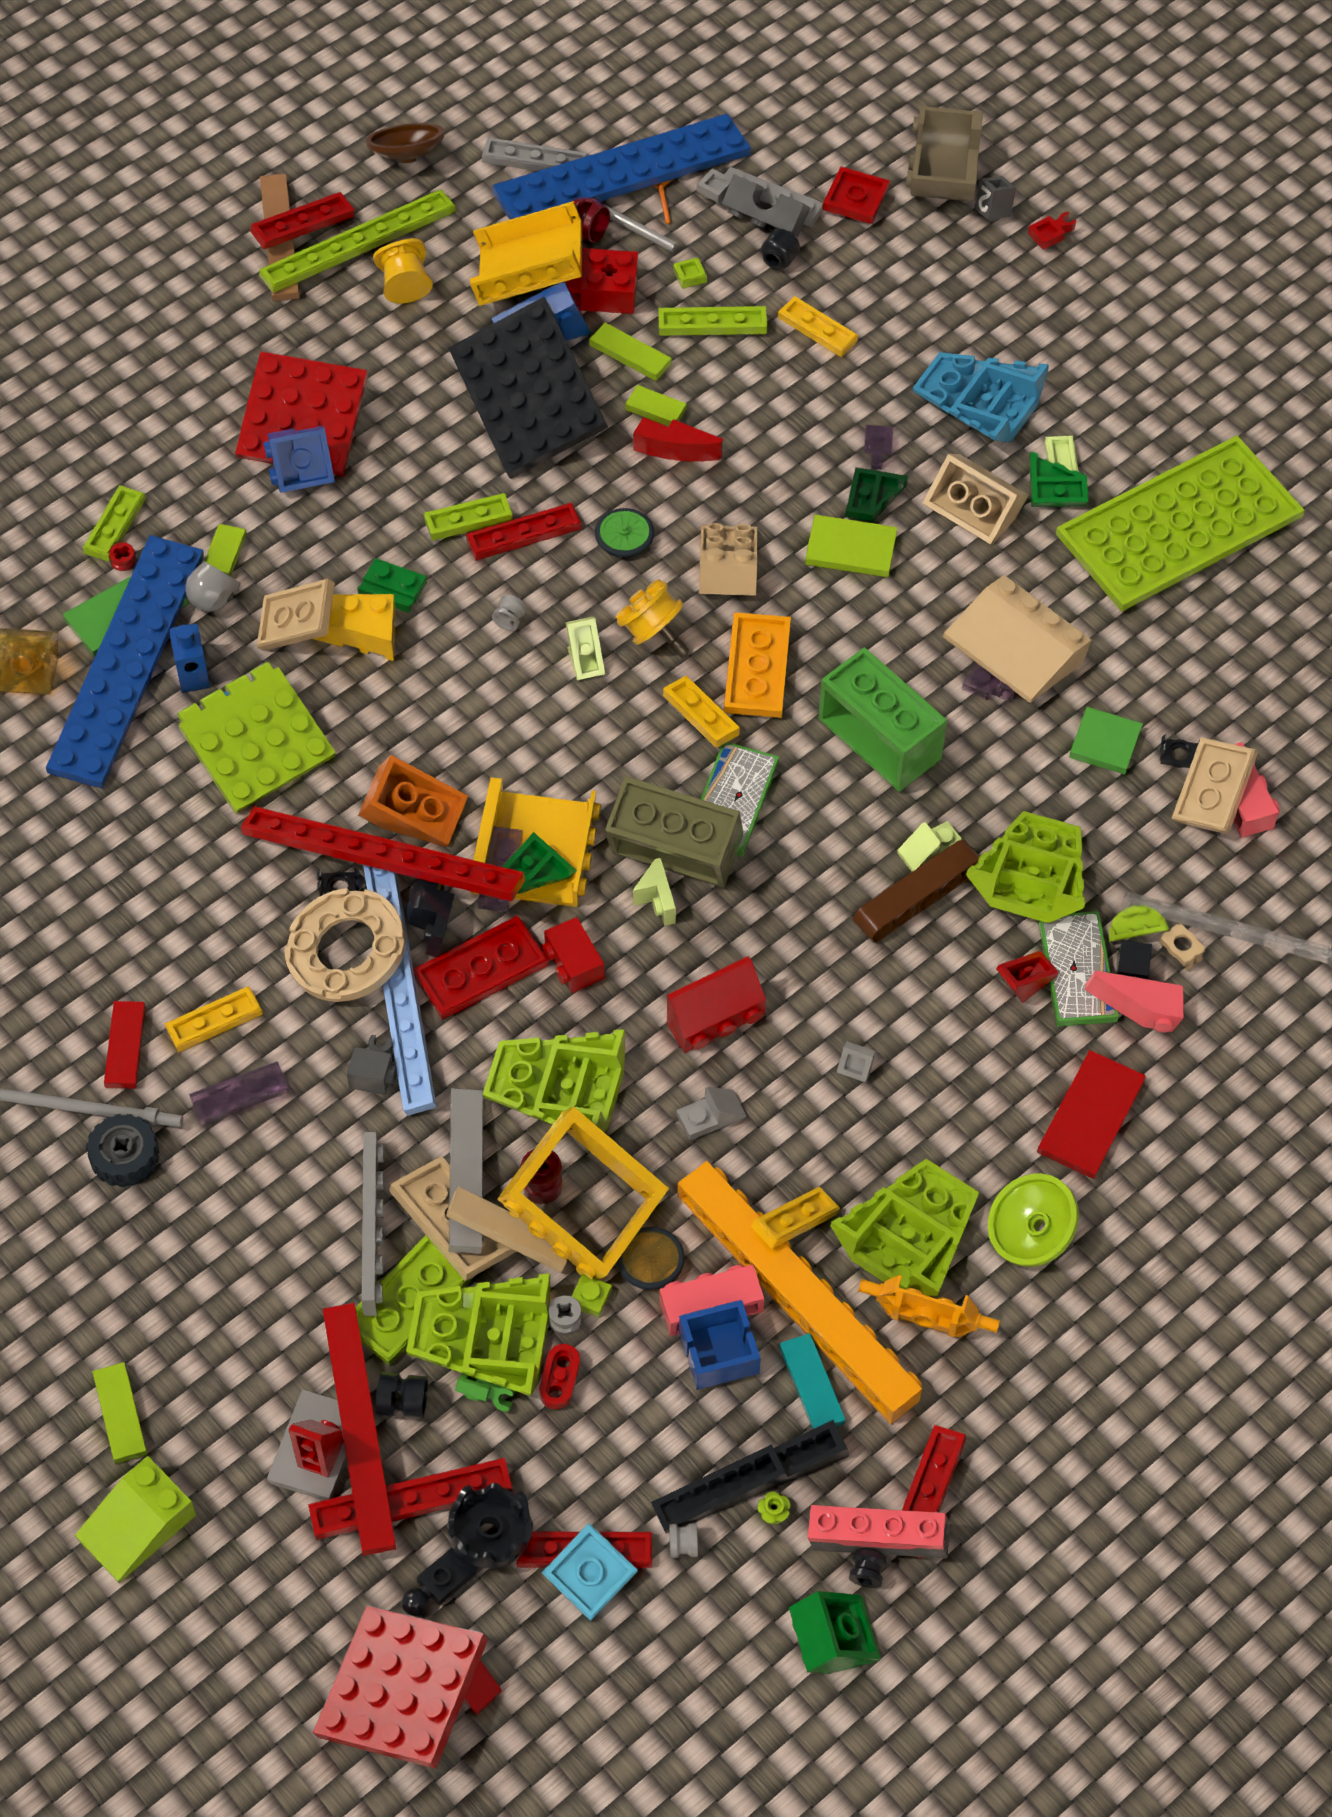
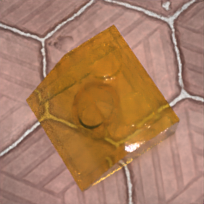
[0,628,58,695]

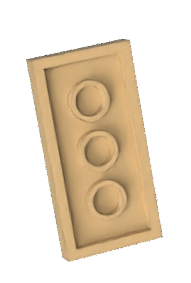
[389,1156,517,1281]

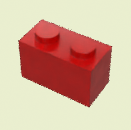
[542,917,605,993]

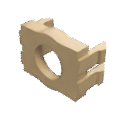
[1159,923,1205,971]

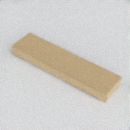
[446,1187,567,1272]

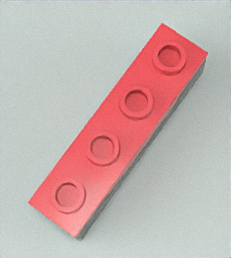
[808,1505,950,1558]

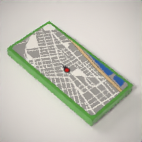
[701,742,779,857]
[1038,911,1119,1027]

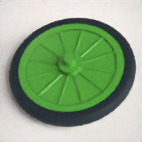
[595,508,654,557]

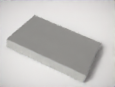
[267,1390,347,1500]

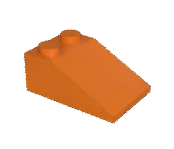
[358,755,468,847]

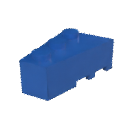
[492,282,591,341]

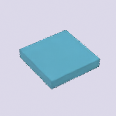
[542,1523,638,1621]

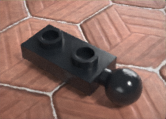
[401,1548,483,1616]

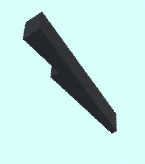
[651,1420,849,1534]

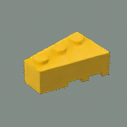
[313,594,396,661]

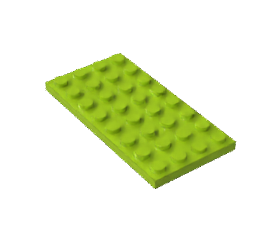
[1056,435,1305,612]

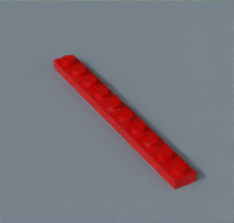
[241,806,525,902]

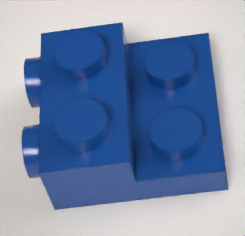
[263,426,335,493]

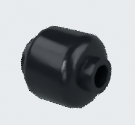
[761,229,800,269]

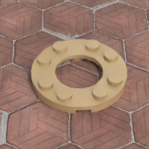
[285,888,406,1002]

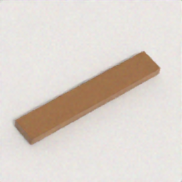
[260,174,300,301]

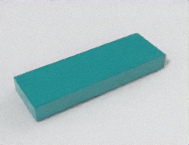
[779,1333,845,1429]

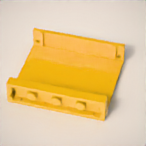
[470,201,582,306]
[471,777,601,907]

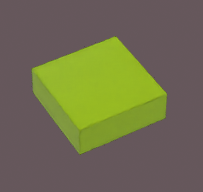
[673,257,707,289]

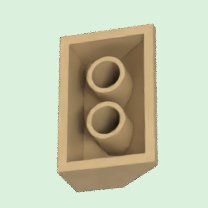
[922,454,1028,545]

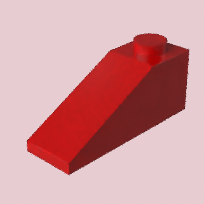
[289,1419,344,1478]

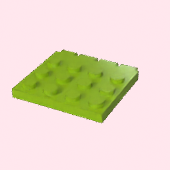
[177,662,336,814]

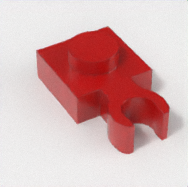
[1027,212,1077,250]

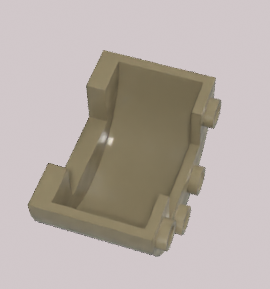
[906,106,983,202]

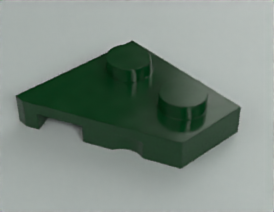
[845,467,908,522]

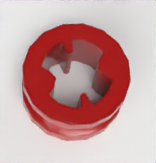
[109,542,136,571]

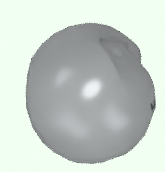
[185,562,241,612]

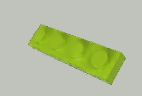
[658,306,767,336]

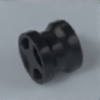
[849,1549,887,1588]

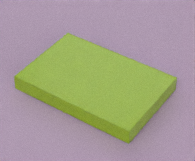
[805,514,898,577]

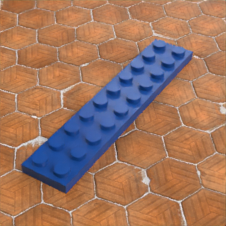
[492,113,751,220]
[46,535,204,789]

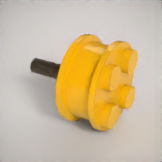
[615,579,689,657]

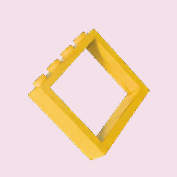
[497,1106,669,1280]

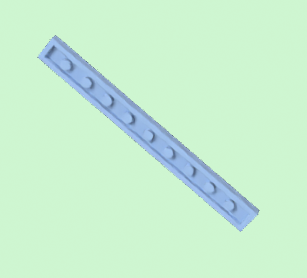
[363,865,437,1116]

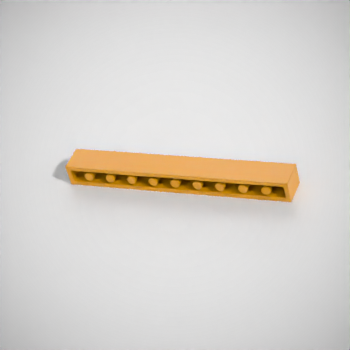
[677,1161,922,1425]

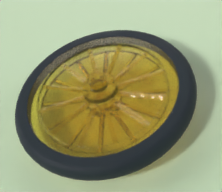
[617,1227,685,1290]

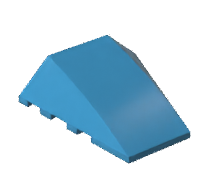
[913,352,1049,442]

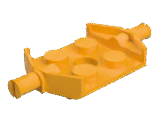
[858,1275,1000,1338]

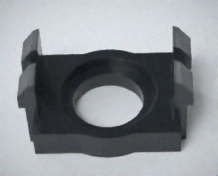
[1159,734,1200,768]
[317,868,360,896]

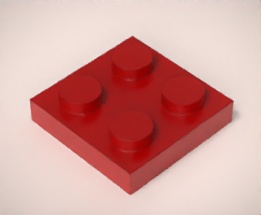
[822,166,890,224]

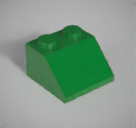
[789,1591,881,1674]

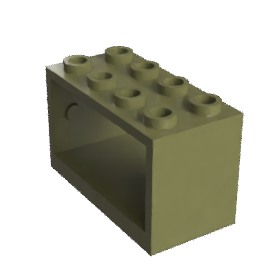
[605,776,744,888]

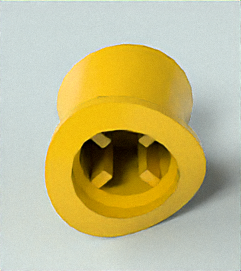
[373,238,433,304]

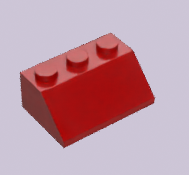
[667,956,766,1053]

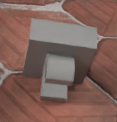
[697,168,732,205]
[837,1041,876,1083]

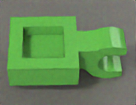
[455,1373,516,1412]

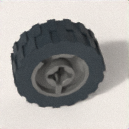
[86,1114,160,1187]

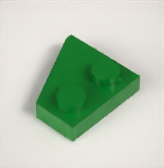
[1029,452,1088,507]
[502,832,577,894]

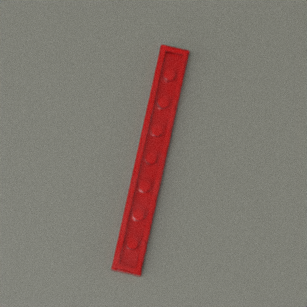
[323,1303,396,1556]

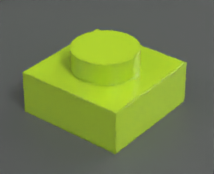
[571,1274,612,1317]

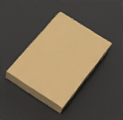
[257,579,335,651]
[1172,737,1258,835]

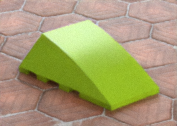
[966,811,1085,923]
[482,1029,626,1132]
[830,1159,979,1296]
[406,1273,551,1396]

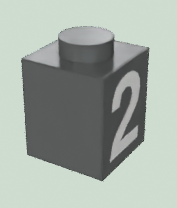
[974,176,1016,221]

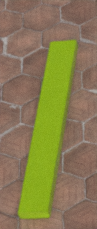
[259,189,455,293]

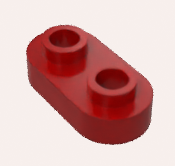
[539,1344,580,1409]

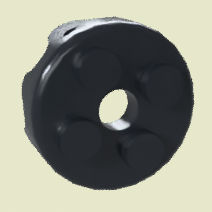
[447,1483,533,1568]

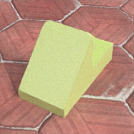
[565,617,605,680]
[897,821,961,872]
[633,858,676,926]

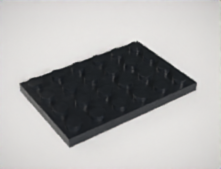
[448,297,608,479]

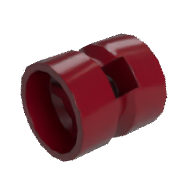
[520,1149,563,1204]

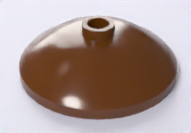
[366,123,444,163]

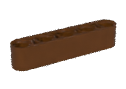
[852,839,980,943]

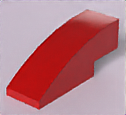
[633,417,723,462]

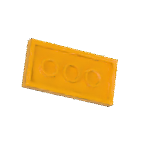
[724,612,791,718]

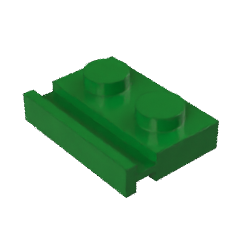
[357,558,427,613]

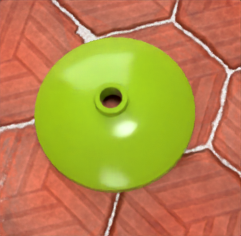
[988,1173,1079,1267]

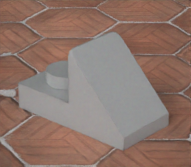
[676,1087,746,1141]

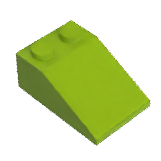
[75,1456,196,1583]

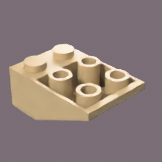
[699,523,757,595]

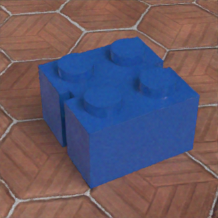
[679,1300,761,1390]

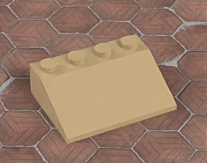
[943,575,1092,703]

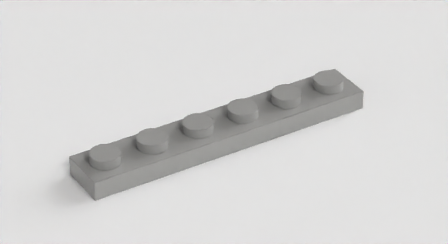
[362,1132,384,1316]

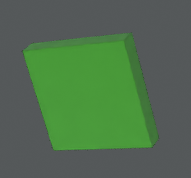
[1069,707,1143,775]

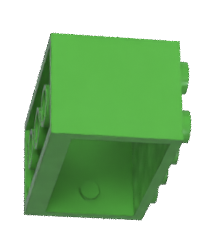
[818,647,947,792]

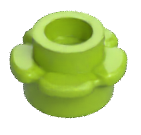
[757,1491,791,1524]

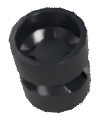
[376,1372,428,1419]

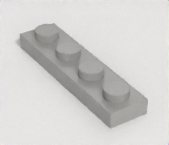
[725,167,823,228]

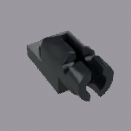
[407,878,455,957]

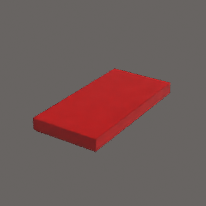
[413,915,549,1020]
[1037,1050,1146,1179]

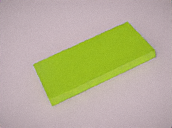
[356,1235,476,1366]

